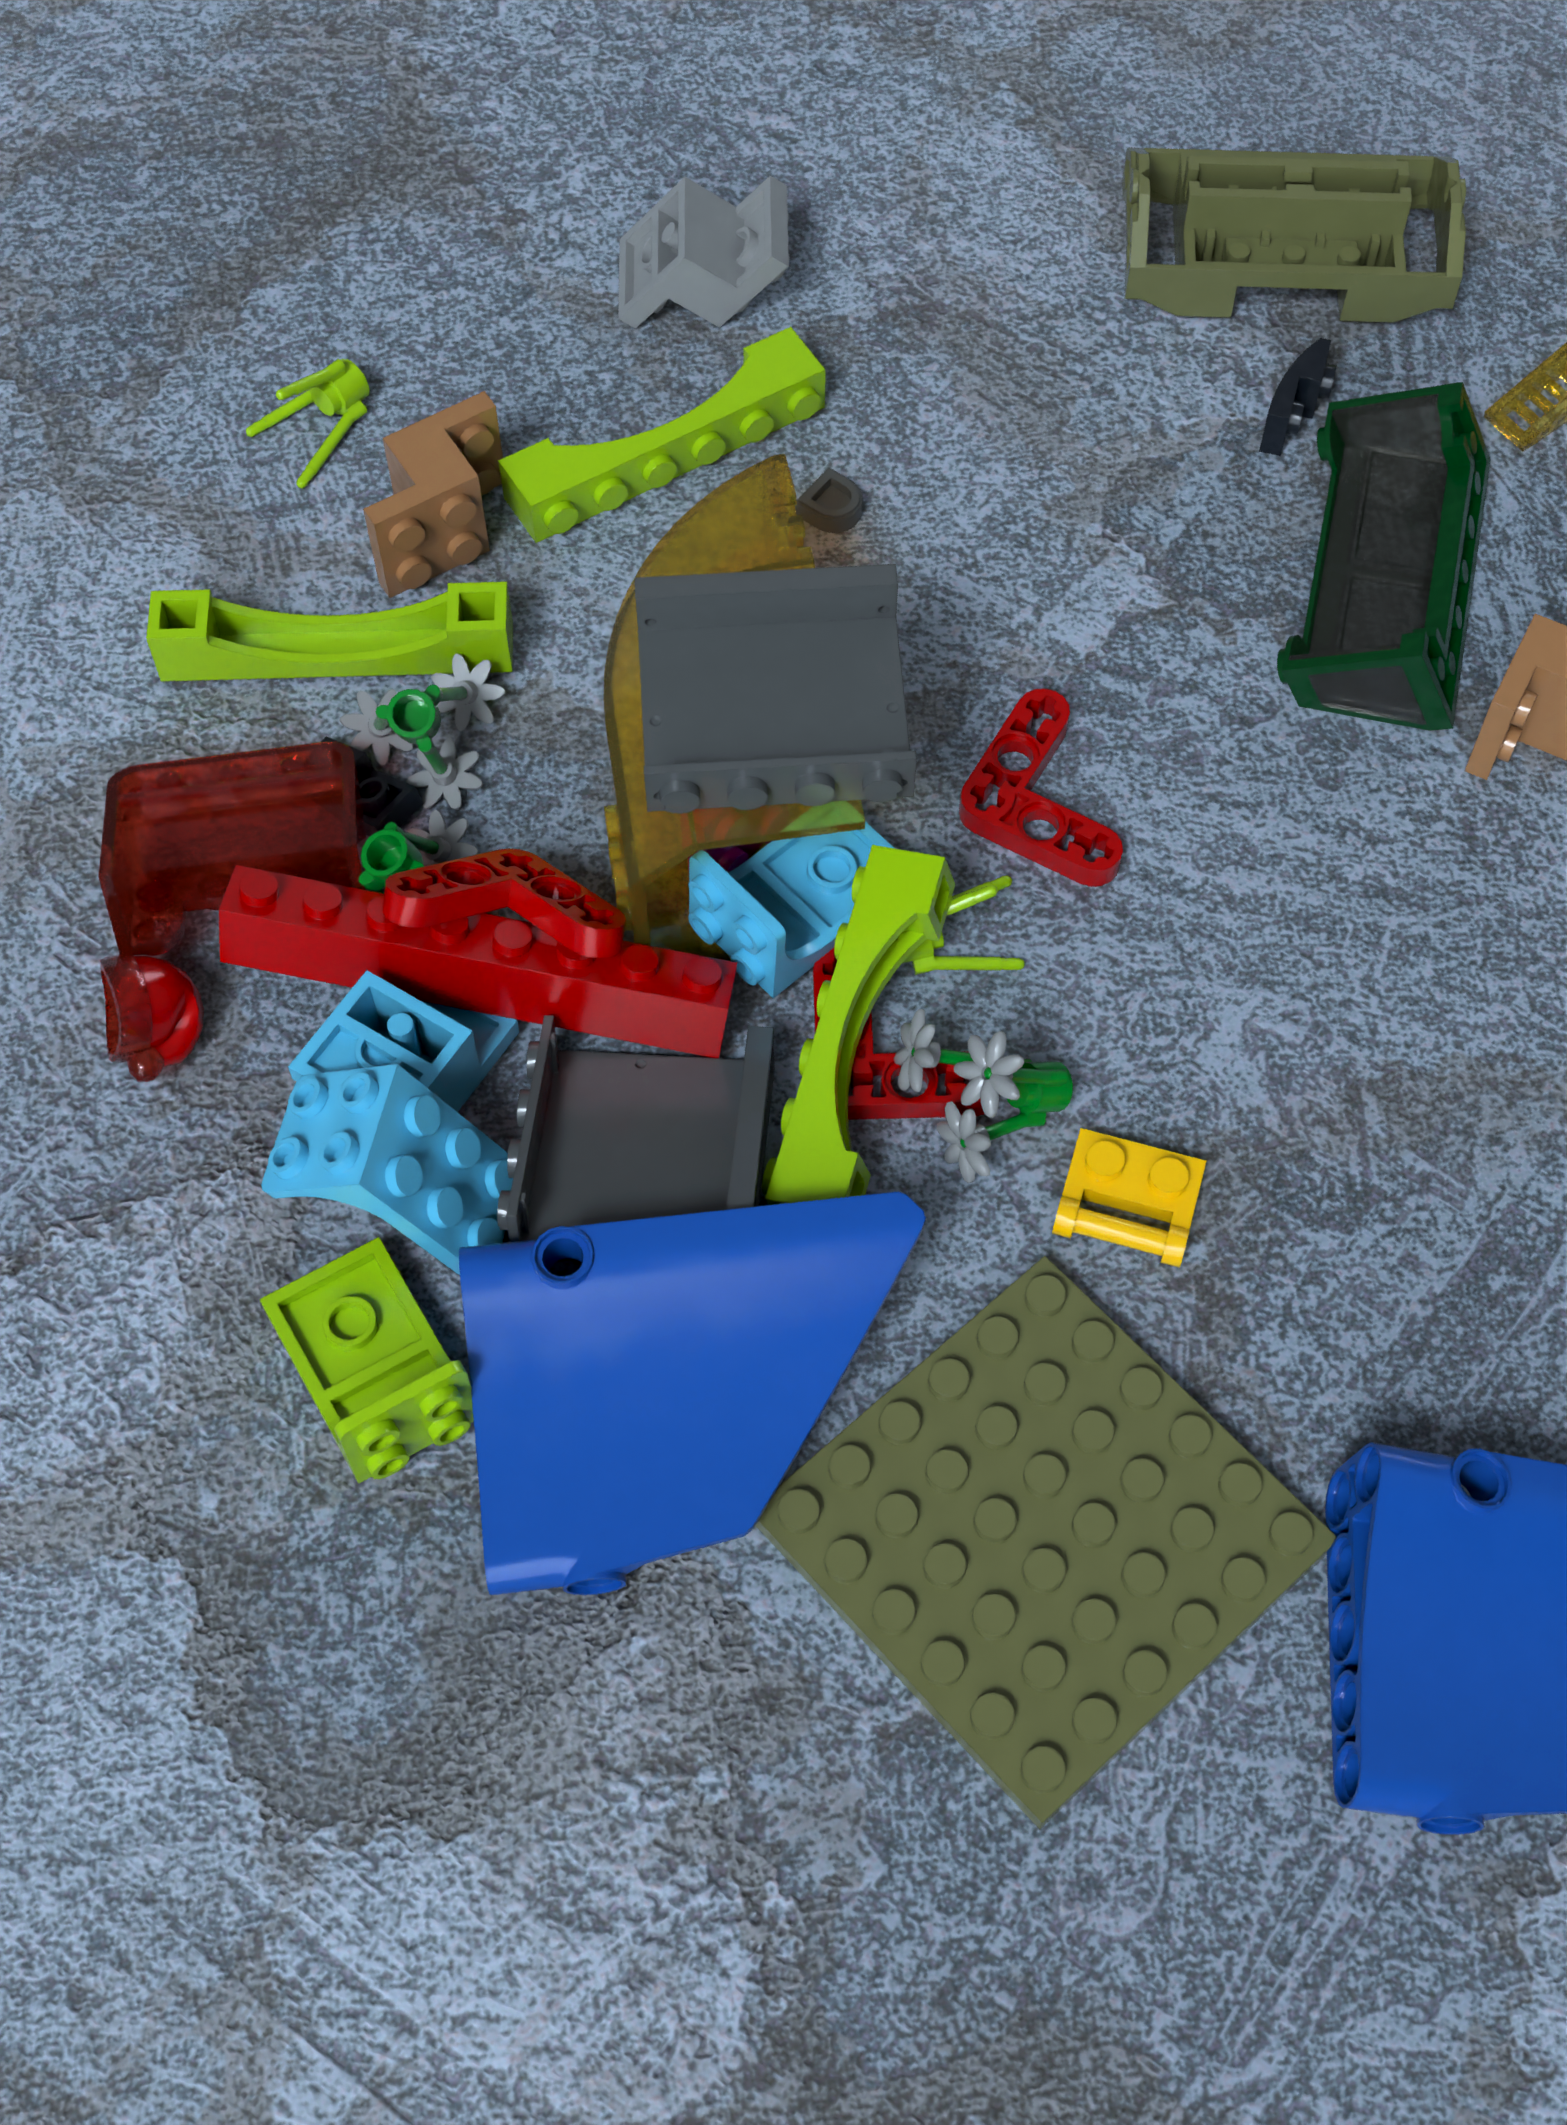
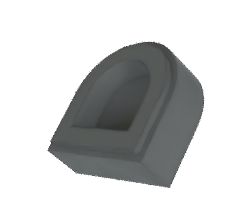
[795,467,863,533]

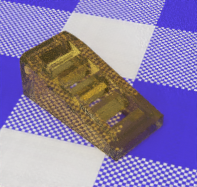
[1484,342,1567,452]

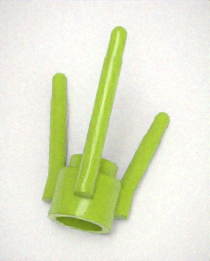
[246,359,370,489]
[902,875,1025,975]

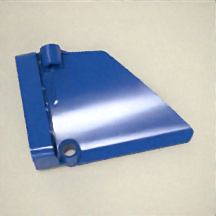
[459,1192,926,1595]
[1325,1442,1567,1835]

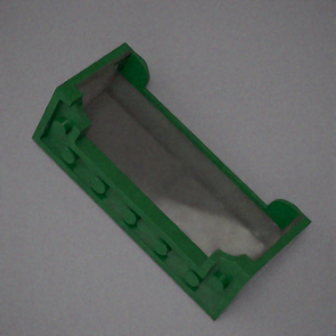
[1277,382,1491,731]

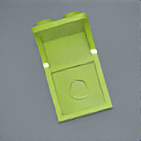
[259,1237,474,1484]

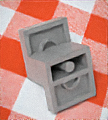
[618,175,790,329]

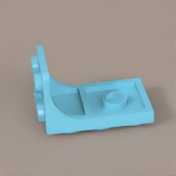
[688,801,894,998]
[261,1064,513,1276]

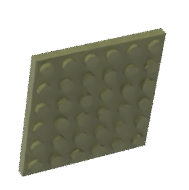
[755,1256,1337,1829]

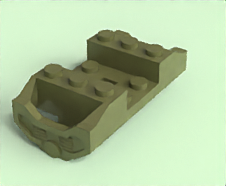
[1122,147,1466,323]

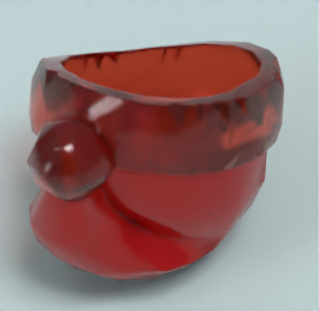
[99,954,204,1082]

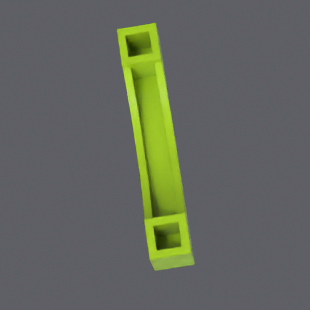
[498,326,826,543]
[146,582,513,681]
[762,845,955,1205]

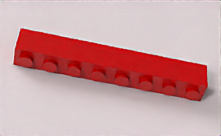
[219,865,737,1058]

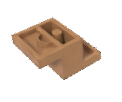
[363,391,503,599]
[1465,613,1567,780]

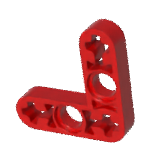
[959,688,1123,887]
[382,848,626,958]
[813,948,1000,1120]

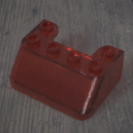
[98,742,369,958]

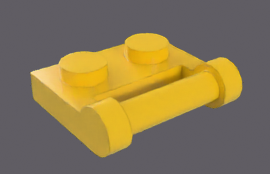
[1052,1128,1207,1268]

